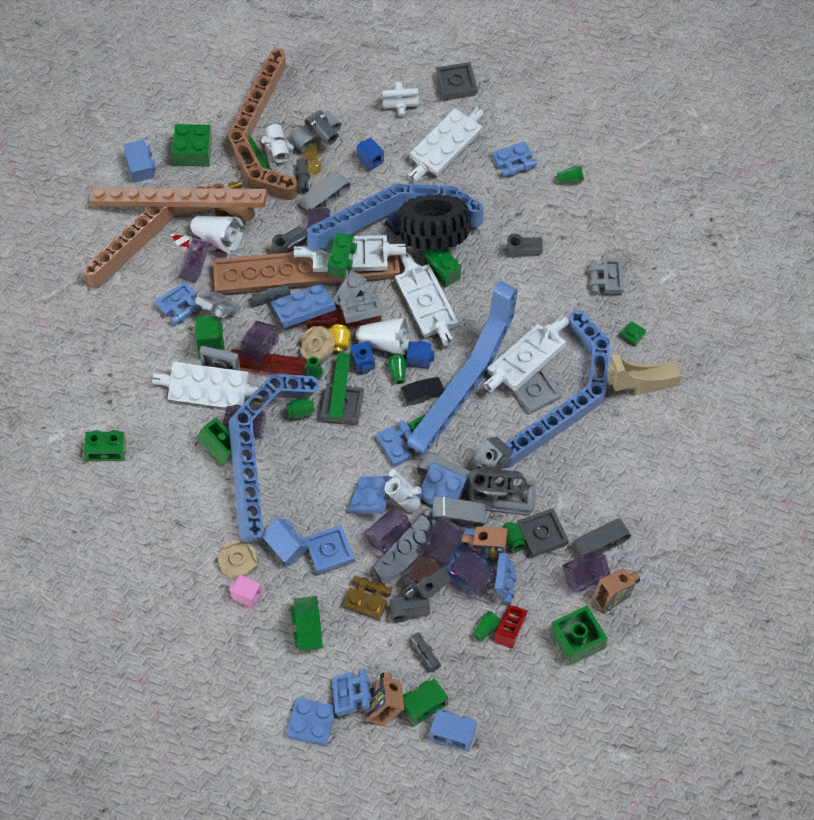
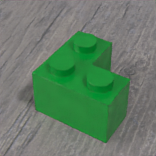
[195,316,225,360]
[290,596,323,651]

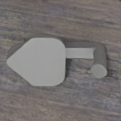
[468,481,537,515]

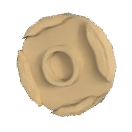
[300,326,335,363]
[218,540,258,579]

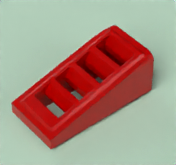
[494,604,528,649]

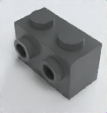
[467,436,513,481]

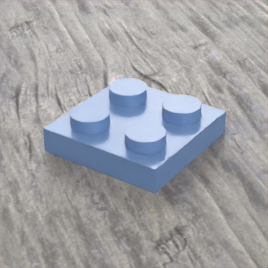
[418,462,468,505]
[348,476,392,514]
[305,525,355,574]
[286,697,335,747]

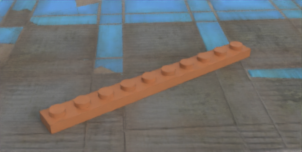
[89,188,268,208]

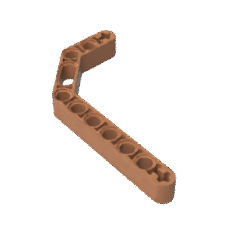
[228,48,298,200]
[83,183,255,287]

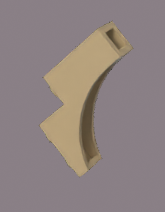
[607,354,681,396]

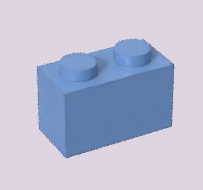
[123,139,156,183]
[261,518,309,564]
[430,710,477,751]

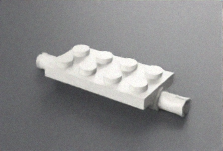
[408,107,484,184]
[294,235,406,272]
[395,251,458,346]
[483,315,569,392]
[152,362,263,409]

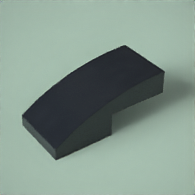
[401,377,445,404]

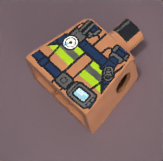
[461,527,508,561]
[592,568,640,614]
[366,672,404,726]

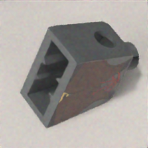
[401,554,452,600]

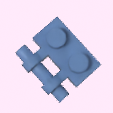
[492,141,537,177]
[155,281,201,325]
[375,420,421,467]
[495,553,517,605]
[333,670,371,716]

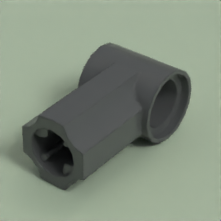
[304,110,339,145]
[272,226,307,254]
[505,234,543,258]
[389,597,430,623]

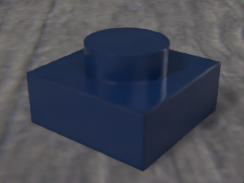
[385,212,400,236]

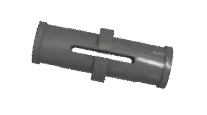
[296,158,310,194]
[251,283,291,306]
[409,632,441,672]

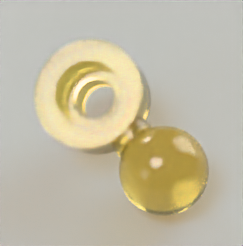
[306,143,322,174]

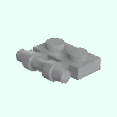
[588,258,624,295]
[332,270,378,308]
[195,291,240,318]
[339,293,383,323]

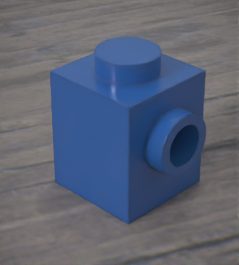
[356,137,384,170]
[350,341,375,374]
[407,341,435,369]

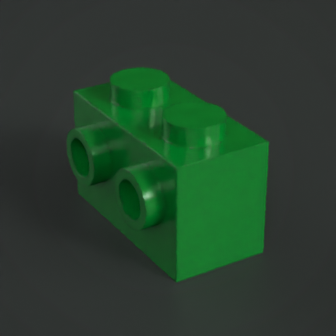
[327,232,357,279]
[424,248,462,288]
[197,417,232,466]
[84,430,126,461]
[403,678,448,727]

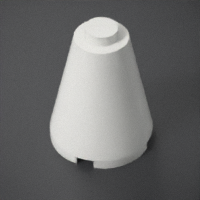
[190,216,243,253]
[356,317,410,355]

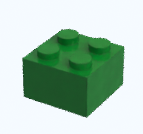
[172,124,212,167]
[551,605,608,665]

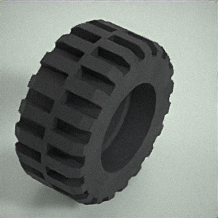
[398,194,470,251]

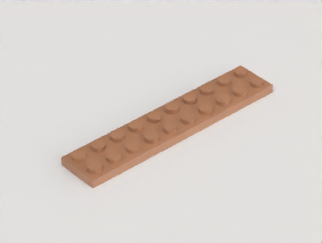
[213,242,400,294]

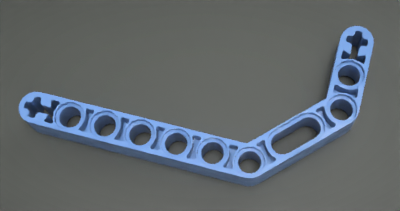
[307,184,484,250]
[407,280,518,454]
[504,310,610,468]
[229,374,319,544]

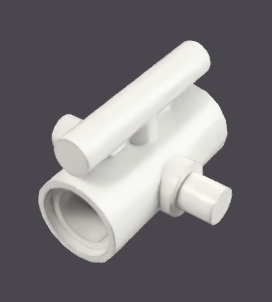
[382,82,419,117]
[261,124,294,168]
[384,469,421,513]

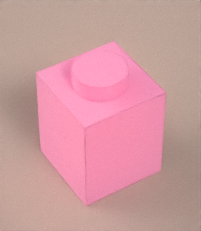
[229,575,262,608]

